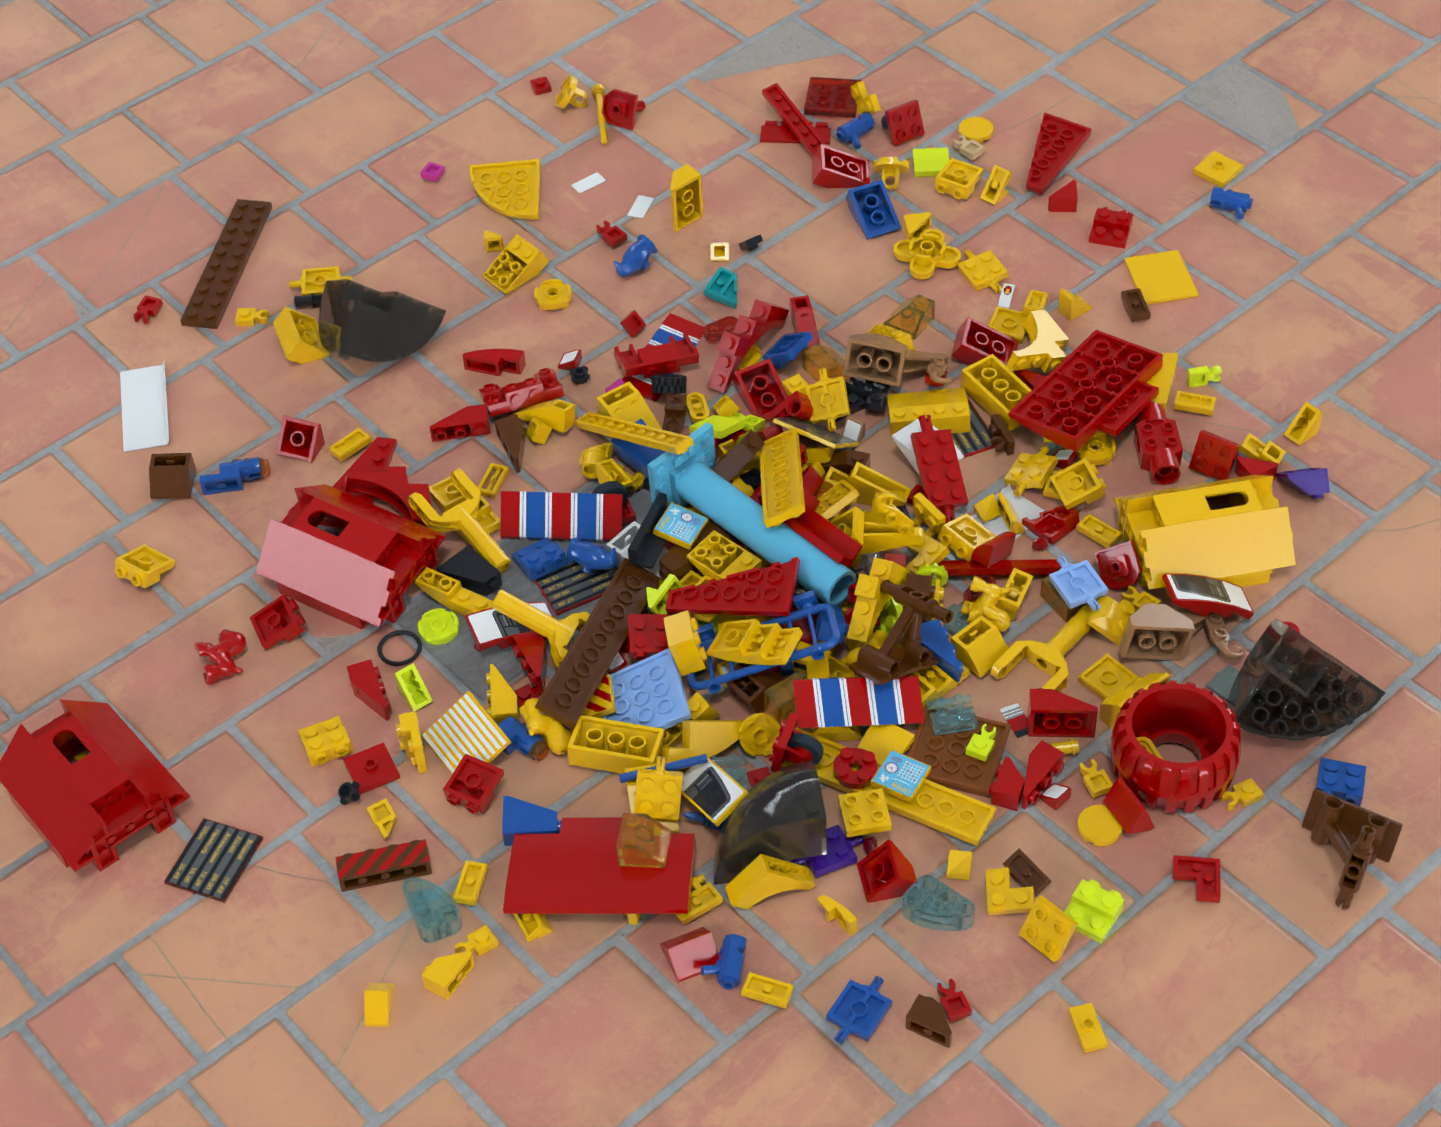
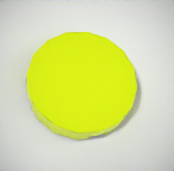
[417,608,460,645]

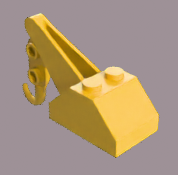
[829,492,924,567]

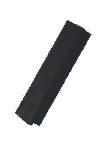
[628,492,668,569]

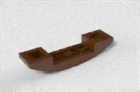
[662,394,687,452]

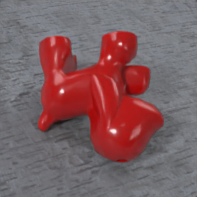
[195,629,246,685]

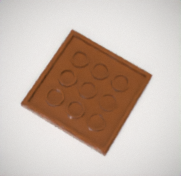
[908,704,1011,798]

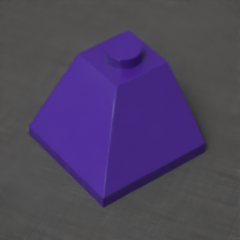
[1276,467,1330,499]

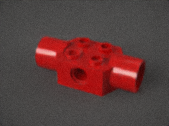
[1134,402,1183,485]

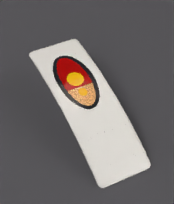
[998,283,1015,308]

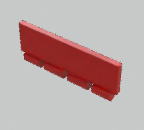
[760,121,831,145]

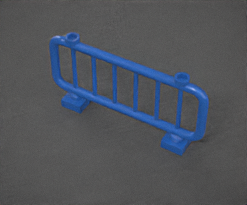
[686,590,840,693]

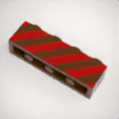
[335,839,432,892]

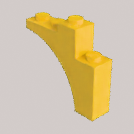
[1006,310,1069,373]
[847,558,911,643]

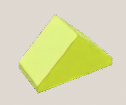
[394,663,433,711]

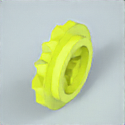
[915,563,948,587]

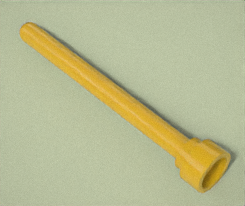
[591,84,608,145]

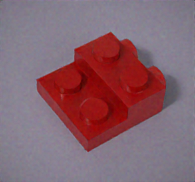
[1089,207,1134,249]
[249,594,306,650]
[627,614,670,660]
[443,754,505,815]

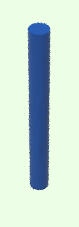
[619,754,708,783]

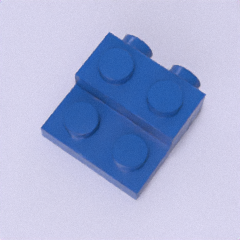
[762,331,813,370]
[511,537,568,581]
[1316,757,1366,806]

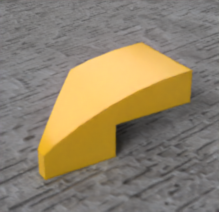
[366,798,397,840]
[817,895,857,936]

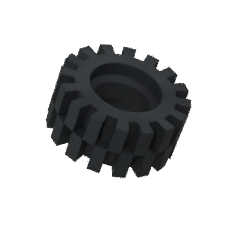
[651,374,687,394]

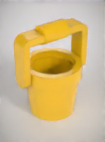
[579,442,613,479]

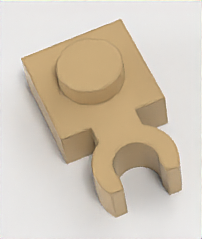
[953,135,985,161]

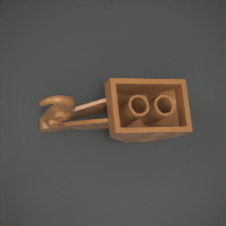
[842,333,953,387]
[1118,603,1245,660]

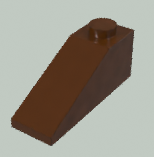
[495,414,527,473]
[711,429,765,482]
[821,450,870,476]

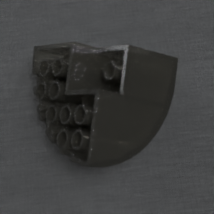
[319,279,446,362]
[1227,618,1386,741]
[713,761,827,885]

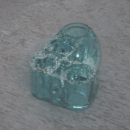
[902,875,975,931]
[402,877,462,943]

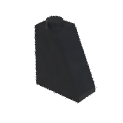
[436,546,502,596]

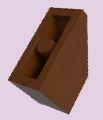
[906,994,952,1048]

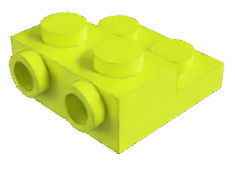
[1064,879,1125,944]

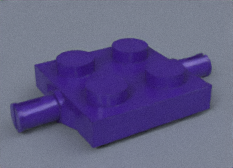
[790,824,864,877]

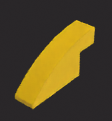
[819,462,911,506]
[661,720,744,763]

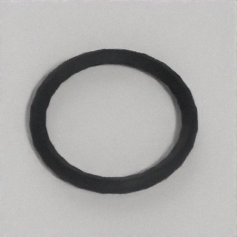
[377,630,422,666]

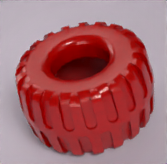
[1111,680,1241,813]

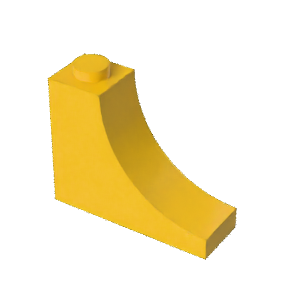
[725,854,816,910]

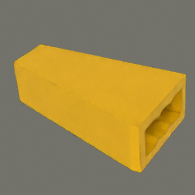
[1147,353,1178,413]

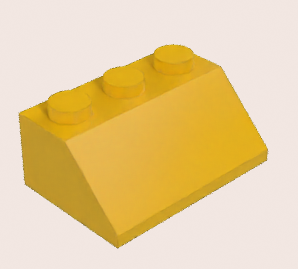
[670,164,704,232]
[273,306,330,364]
[1099,673,1170,731]

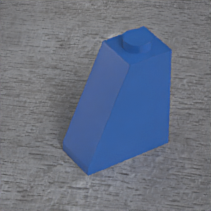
[502,796,562,846]

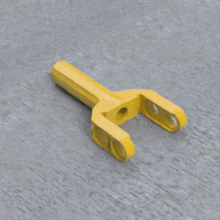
[407,468,511,573]
[491,589,590,668]
[990,604,1092,692]

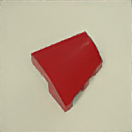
[1022,505,1080,544]

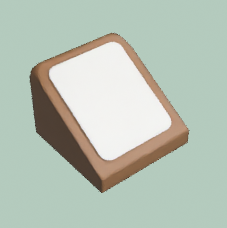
[842,415,865,443]

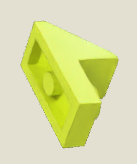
[646,574,684,614]

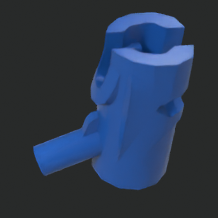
[836,112,875,149]
[1210,186,1253,219]
[701,934,747,989]

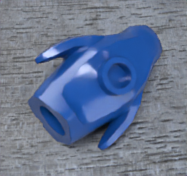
[614,234,658,277]
[567,537,618,573]

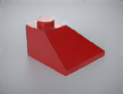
[857,839,918,903]

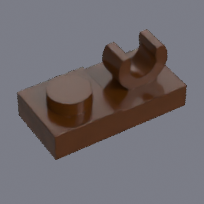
[989,414,1015,456]

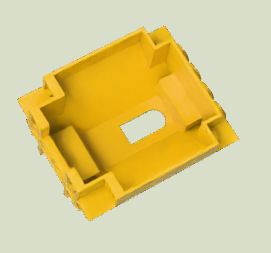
[1113,475,1296,590]

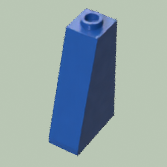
[611,418,664,479]

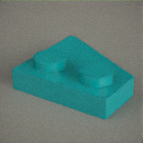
[703,267,737,309]

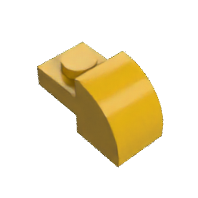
[1238,433,1286,464]

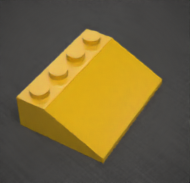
[887,387,970,439]

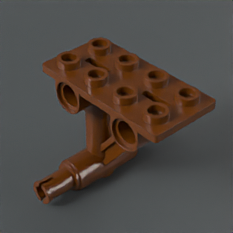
[849,579,954,685]
[1302,789,1403,909]

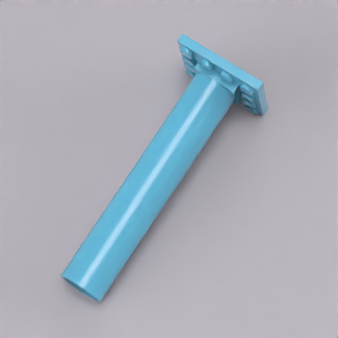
[647,422,856,607]

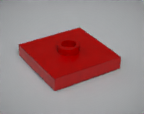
[343,742,400,795]

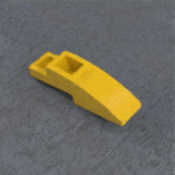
[415,567,493,617]

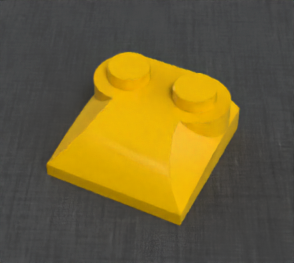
[1087,595,1135,646]

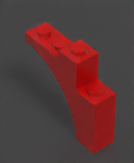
[345,466,431,527]

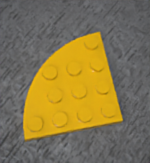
[469,159,541,220]

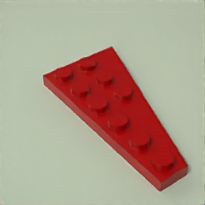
[1026,112,1091,194]
[319,437,397,528]
[665,557,800,616]

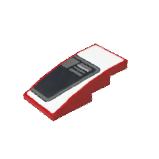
[1162,573,1254,619]
[465,602,554,651]

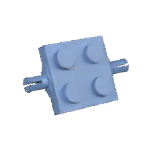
[1049,556,1108,612]

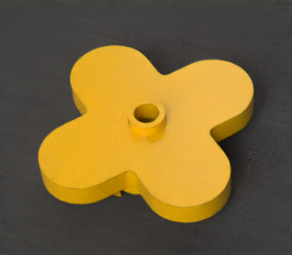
[893,229,961,279]

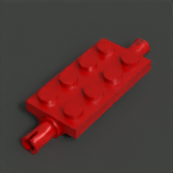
[910,414,969,524]

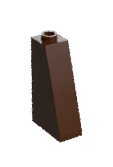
[659,516,732,581]

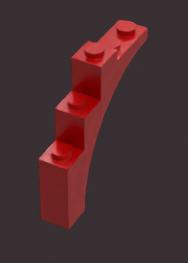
[707,299,789,393]

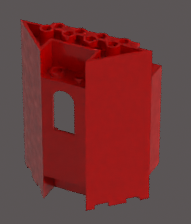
[256,484,447,629]
[0,699,191,872]

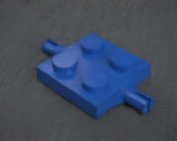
[826,976,892,1044]

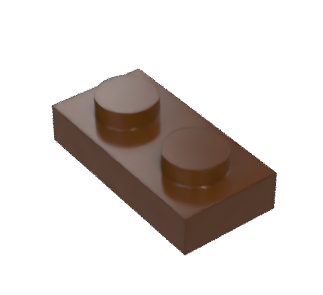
[1121,288,1151,322]
[1003,848,1052,897]

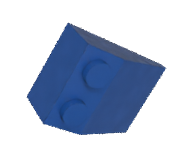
[846,180,902,240]

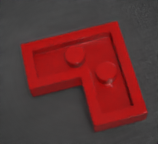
[1172,855,1221,903]

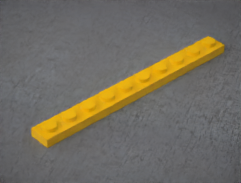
[574,411,694,455]

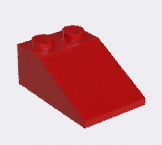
[811,144,870,188]
[951,317,1019,367]
[732,359,788,422]
[1027,688,1098,738]

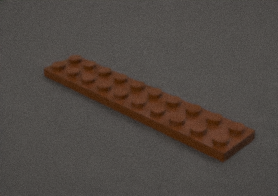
[180,199,273,329]
[535,558,661,729]

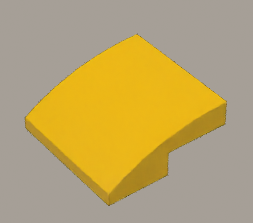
[857,724,915,762]

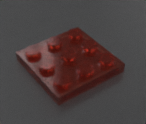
[804,77,862,118]

